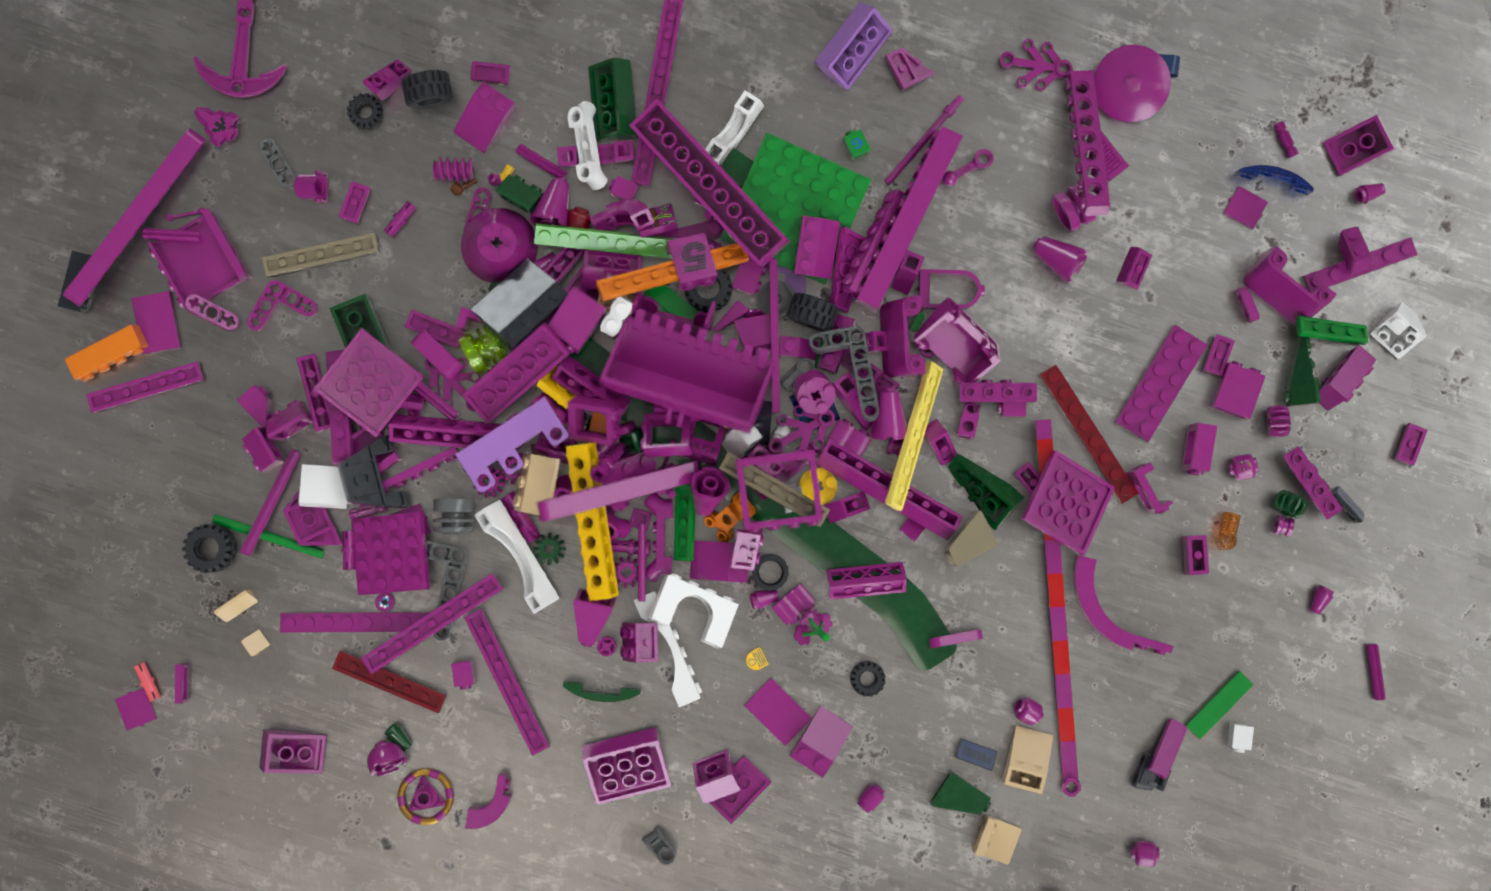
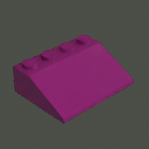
[581,727,671,805]

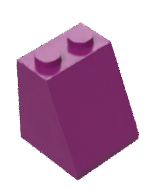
[548,287,606,354]

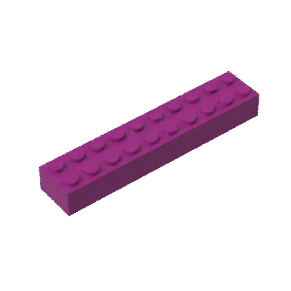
[629,99,790,268]
[854,126,963,313]

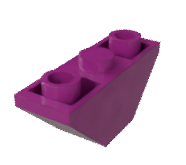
[362,59,412,101]

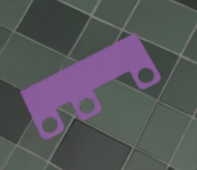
[456,397,568,492]

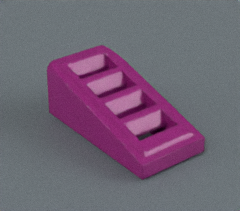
[713,300,750,333]

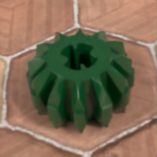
[1273,490,1308,519]
[533,532,566,565]

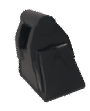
[1131,752,1171,792]

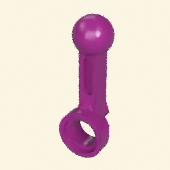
[943,149,994,186]

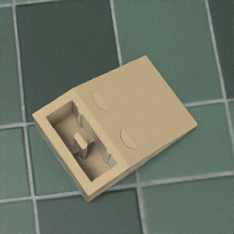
[1001,725,1053,794]

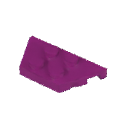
[283,491,343,546]

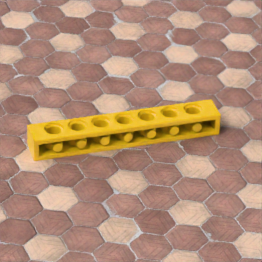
[566,442,619,601]

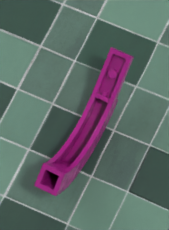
[1072,554,1174,655]

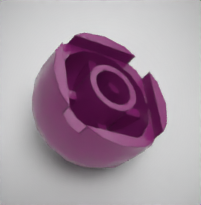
[367,741,408,777]

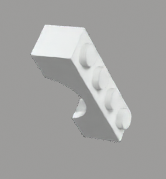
[705,90,764,166]

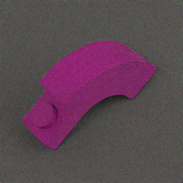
[590,199,655,231]
[465,773,512,829]

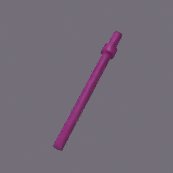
[884,95,964,185]

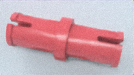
[133,662,162,702]

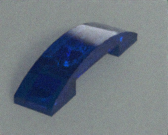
[1234,165,1314,195]

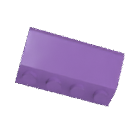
[814,2,893,90]

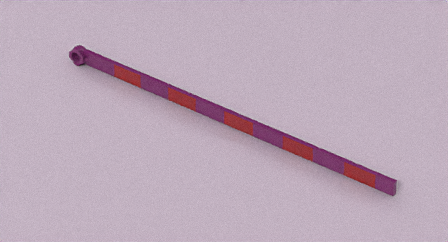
[1035,419,1081,797]

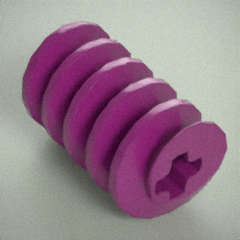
[433,156,474,182]

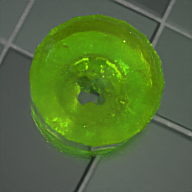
[458,325,506,374]

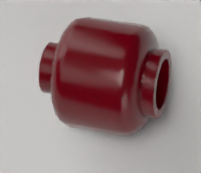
[566,206,592,229]

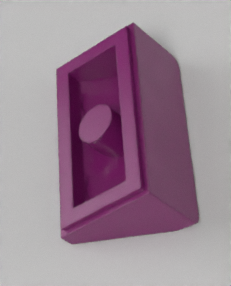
[1116,247,1152,290]

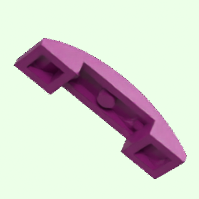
[557,140,634,167]

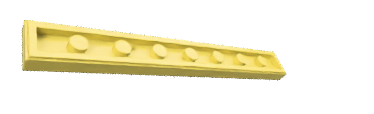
[885,361,944,511]

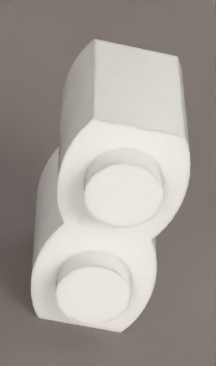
[600,296,632,337]

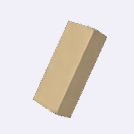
[214,590,258,622]

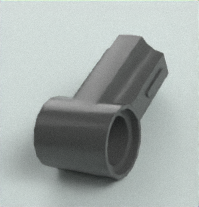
[779,358,814,393]

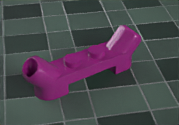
[554,475,631,541]
[644,492,673,583]

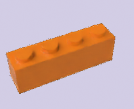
[65,325,149,382]

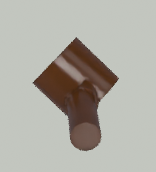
[450,178,477,196]

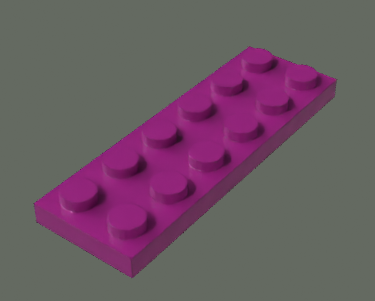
[462,323,571,425]
[1115,325,1208,442]

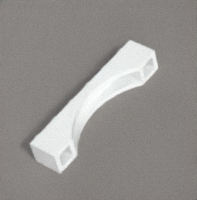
[474,500,560,614]
[634,591,702,707]

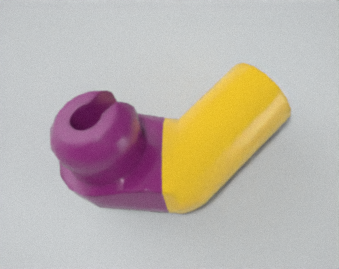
[488,164,515,186]

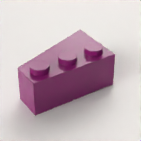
[1319,345,1376,411]

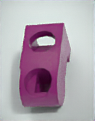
[955,402,981,440]
[747,443,786,478]

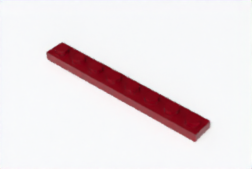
[1039,365,1139,504]

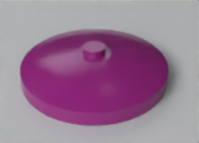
[1094,45,1171,122]

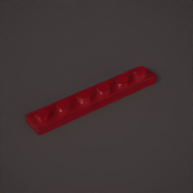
[332,651,447,714]

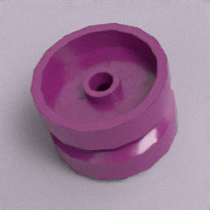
[1052,183,1096,233]

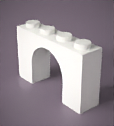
[648,573,739,648]

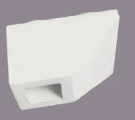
[1370,301,1427,359]

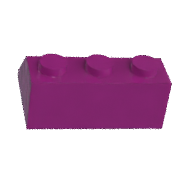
[793,215,840,279]
[581,249,642,294]

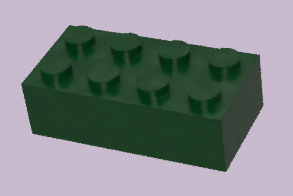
[329,294,391,350]

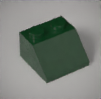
[495,174,543,214]

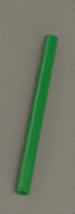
[212,514,325,559]

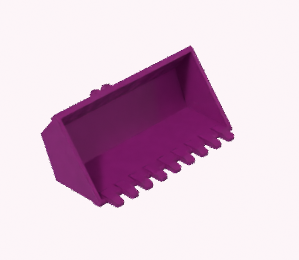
[600,309,775,434]

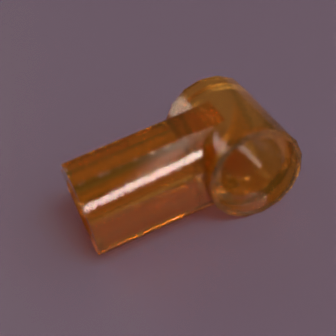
[1215,512,1241,551]

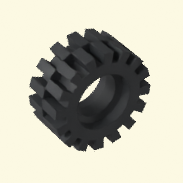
[347,93,384,130]
[850,661,886,697]

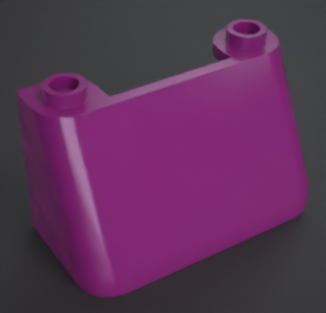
[1244,246,1337,325]
[879,295,926,378]
[913,297,1001,385]

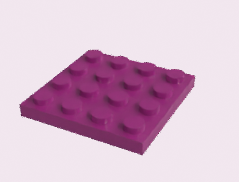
[314,328,424,437]
[1021,450,1115,555]
[351,512,430,595]

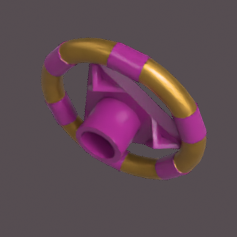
[397,769,454,825]

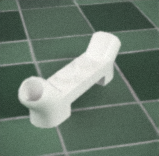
[568,101,607,190]

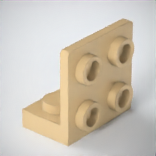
[972,815,1022,865]

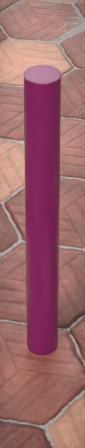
[638,524,646,602]

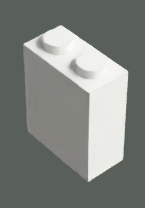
[299,464,351,509]

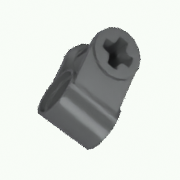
[642,827,676,865]

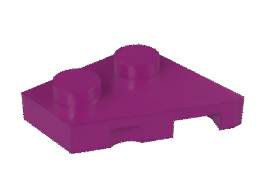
[884,47,935,91]

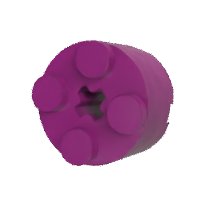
[793,370,835,414]

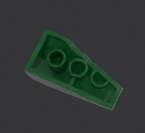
[1283,336,1321,407]
[948,454,1025,530]

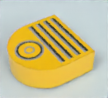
[746,647,769,670]

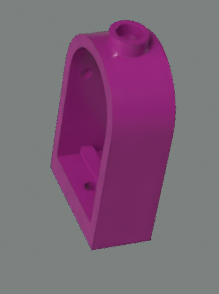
[918,269,985,310]

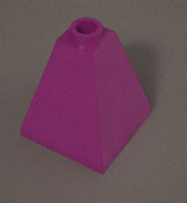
[573,588,617,647]

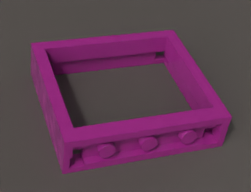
[736,450,823,533]

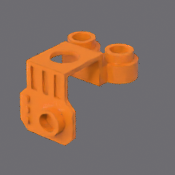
[704,492,756,542]

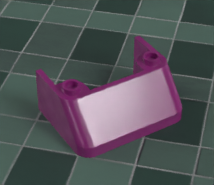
[632,290,716,341]

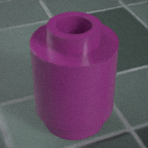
[857,784,885,813]

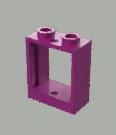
[568,396,621,445]
[640,412,694,457]
[1182,422,1218,476]

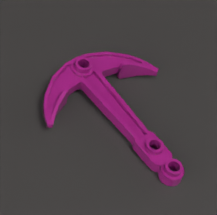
[193,0,287,98]

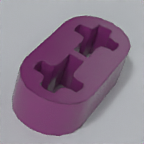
[1235,286,1260,323]

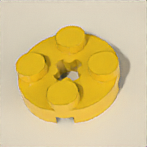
[799,467,837,505]

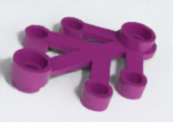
[999,39,1073,92]
[424,357,481,412]
[768,405,835,460]

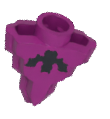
[194,107,240,147]

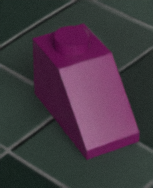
[779,335,819,361]
[237,385,271,429]
[924,419,957,466]
[534,432,578,464]
[824,491,871,523]

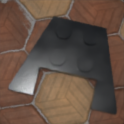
[337,435,408,509]

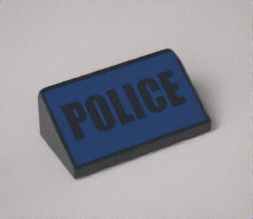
[1331,486,1365,523]
[955,738,997,771]

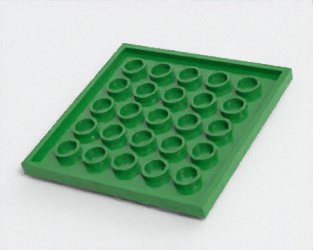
[720,132,872,285]

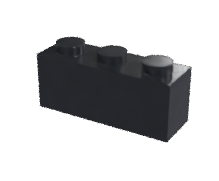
[58,251,96,314]

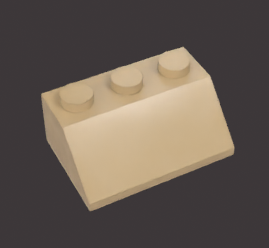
[513,453,560,515]

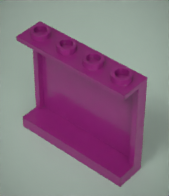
[147,208,250,308]

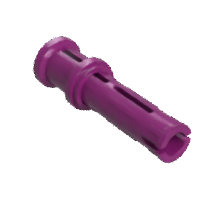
[590,442,627,483]
[592,538,651,557]

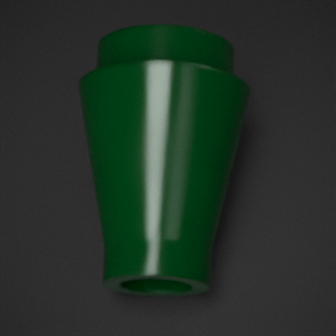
[384,723,413,751]

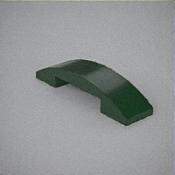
[563,681,641,702]

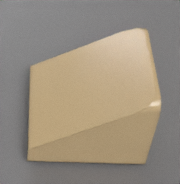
[241,629,271,657]

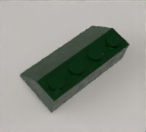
[588,58,637,142]

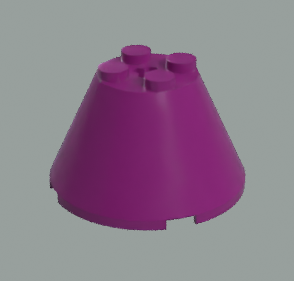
[461,208,538,283]

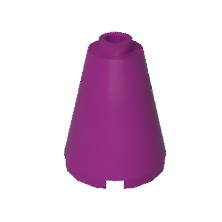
[529,177,570,227]
[1033,236,1089,284]
[870,386,907,440]
[691,467,730,516]

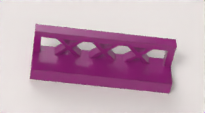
[826,562,907,600]

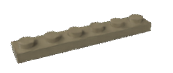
[262,233,379,277]
[719,452,830,527]

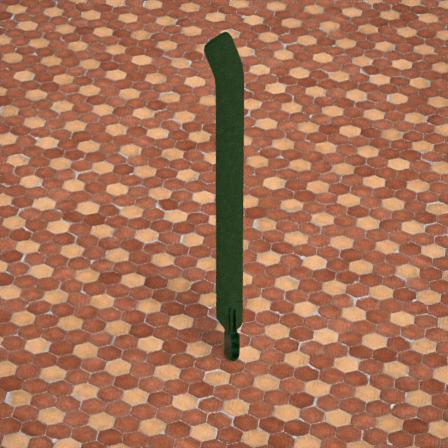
[488,281,957,671]

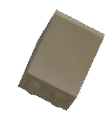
[944,511,999,566]

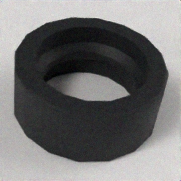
[752,554,789,591]

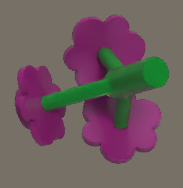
[794,609,833,645]

